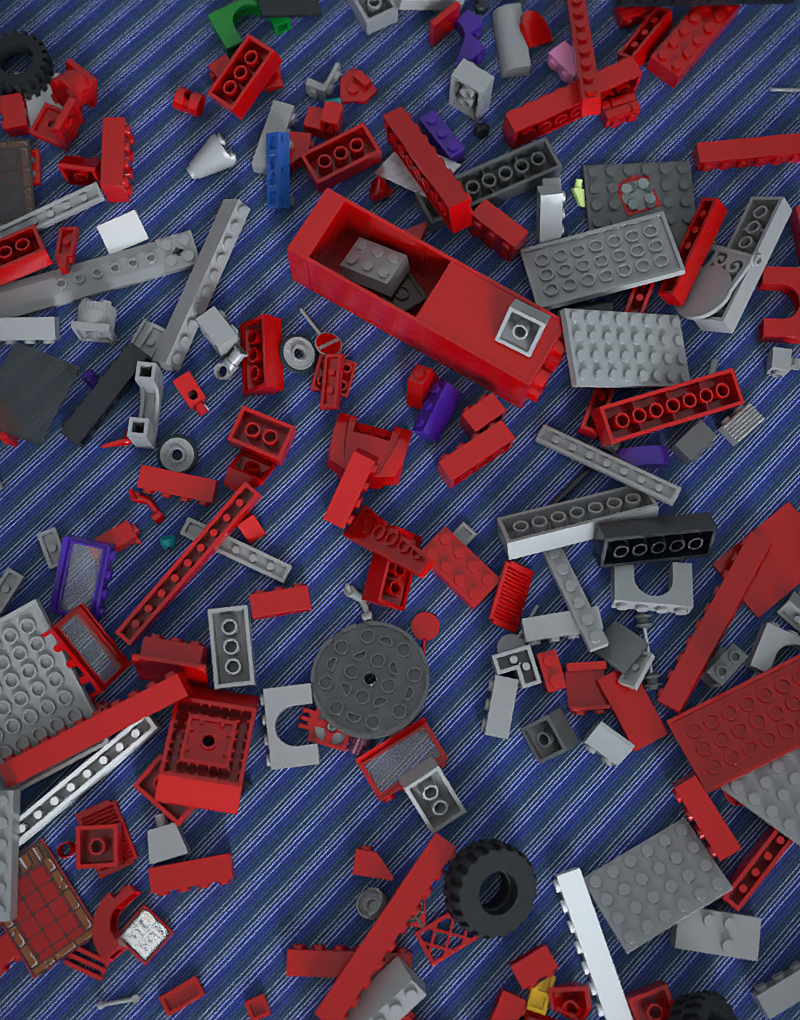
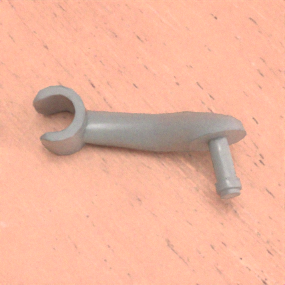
[343,583,373,623]

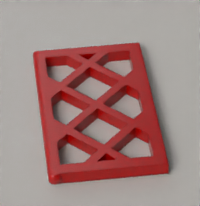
[414,912,479,967]

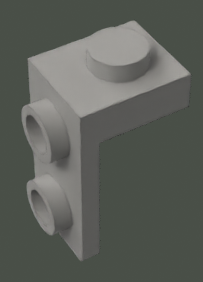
[305,62,342,101]

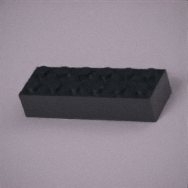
[592,512,718,568]

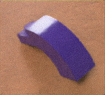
[610,445,670,470]

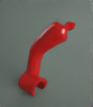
[128,489,165,524]

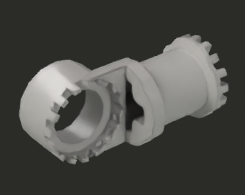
[213,345,248,380]

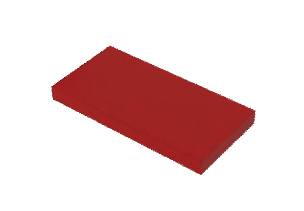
[595,670,668,752]

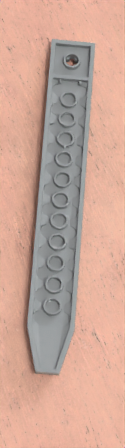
[0,230,199,318]

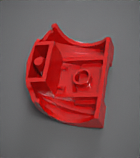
[326,412,412,489]

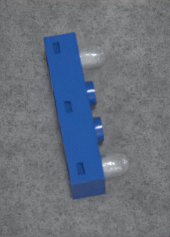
[266,132,295,210]

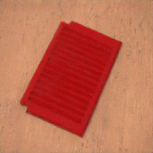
[488,560,534,634]
[75,799,139,879]

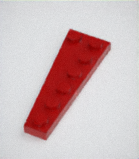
[343,505,435,579]

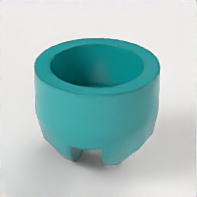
[160,535,176,550]

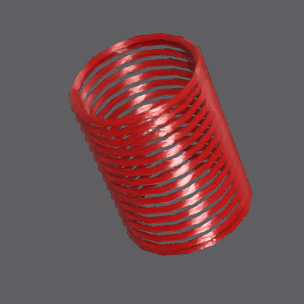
[56,841,76,859]

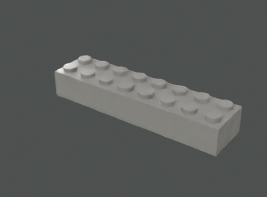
[694,197,792,334]
[497,486,658,560]

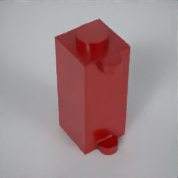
[88,520,141,565]

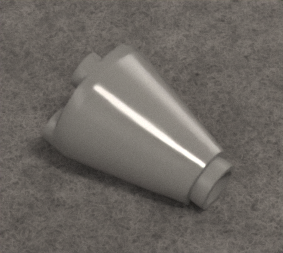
[186,133,237,180]

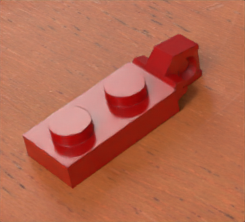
[55,226,79,274]

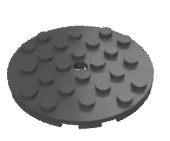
[311,621,430,739]

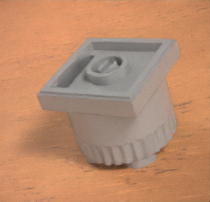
[71,298,118,344]

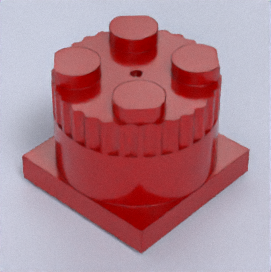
[50,58,97,108]

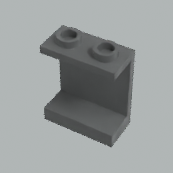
[700,643,748,689]

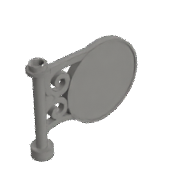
[674,240,763,320]

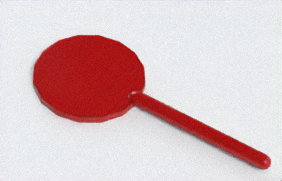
[411,612,440,654]

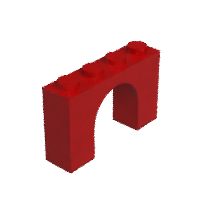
[757,266,800,344]

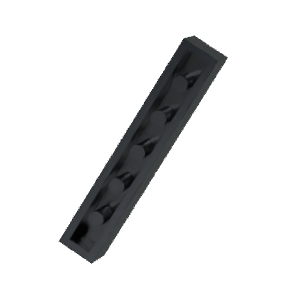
[60,342,152,448]

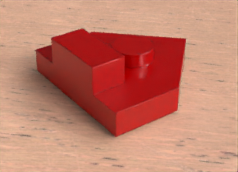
[340,67,378,105]

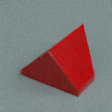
[548,982,592,1020]

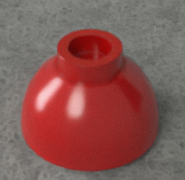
[369,176,392,202]

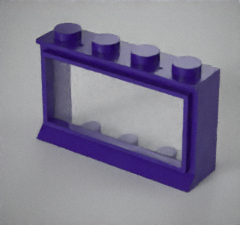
[49,534,117,622]

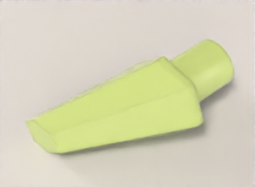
[571,179,586,208]

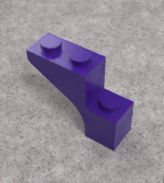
[455,9,485,68]

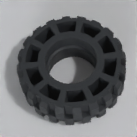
[443,838,537,939]

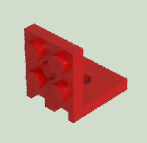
[29,97,85,152]

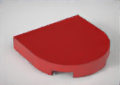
[519,10,554,48]

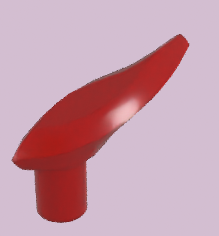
[101,428,132,448]

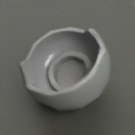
[356,887,387,920]

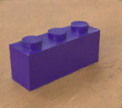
[419,109,466,163]
[412,381,462,443]

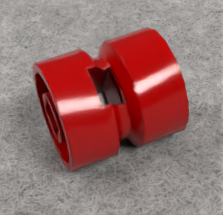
[173,86,206,118]

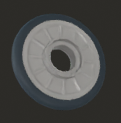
[279,334,318,374]
[157,434,198,474]

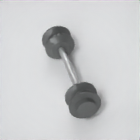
[633,611,663,691]

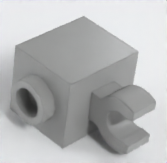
[766,346,800,377]

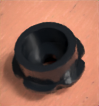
[473,0,488,16]
[473,122,490,139]

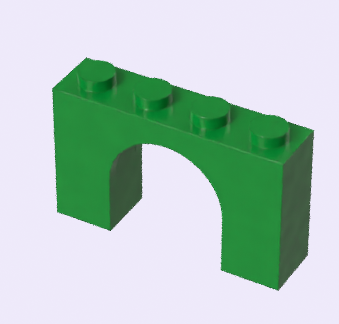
[208,0,291,58]

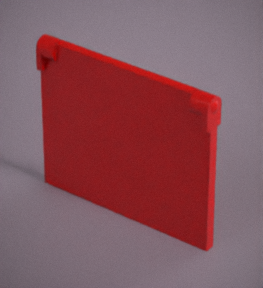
[132,653,210,688]

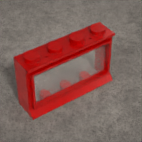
[41,602,131,698]
[355,717,449,803]

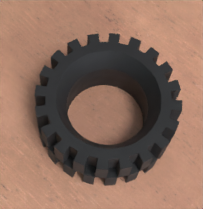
[0,30,54,101]

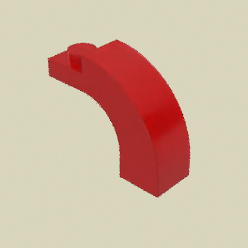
[92,884,142,962]

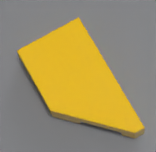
[526,975,556,1015]

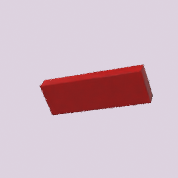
[320,353,345,410]

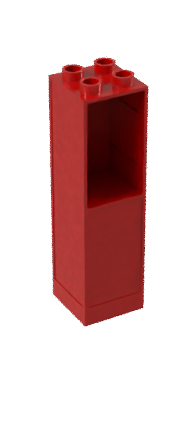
[287,188,566,409]

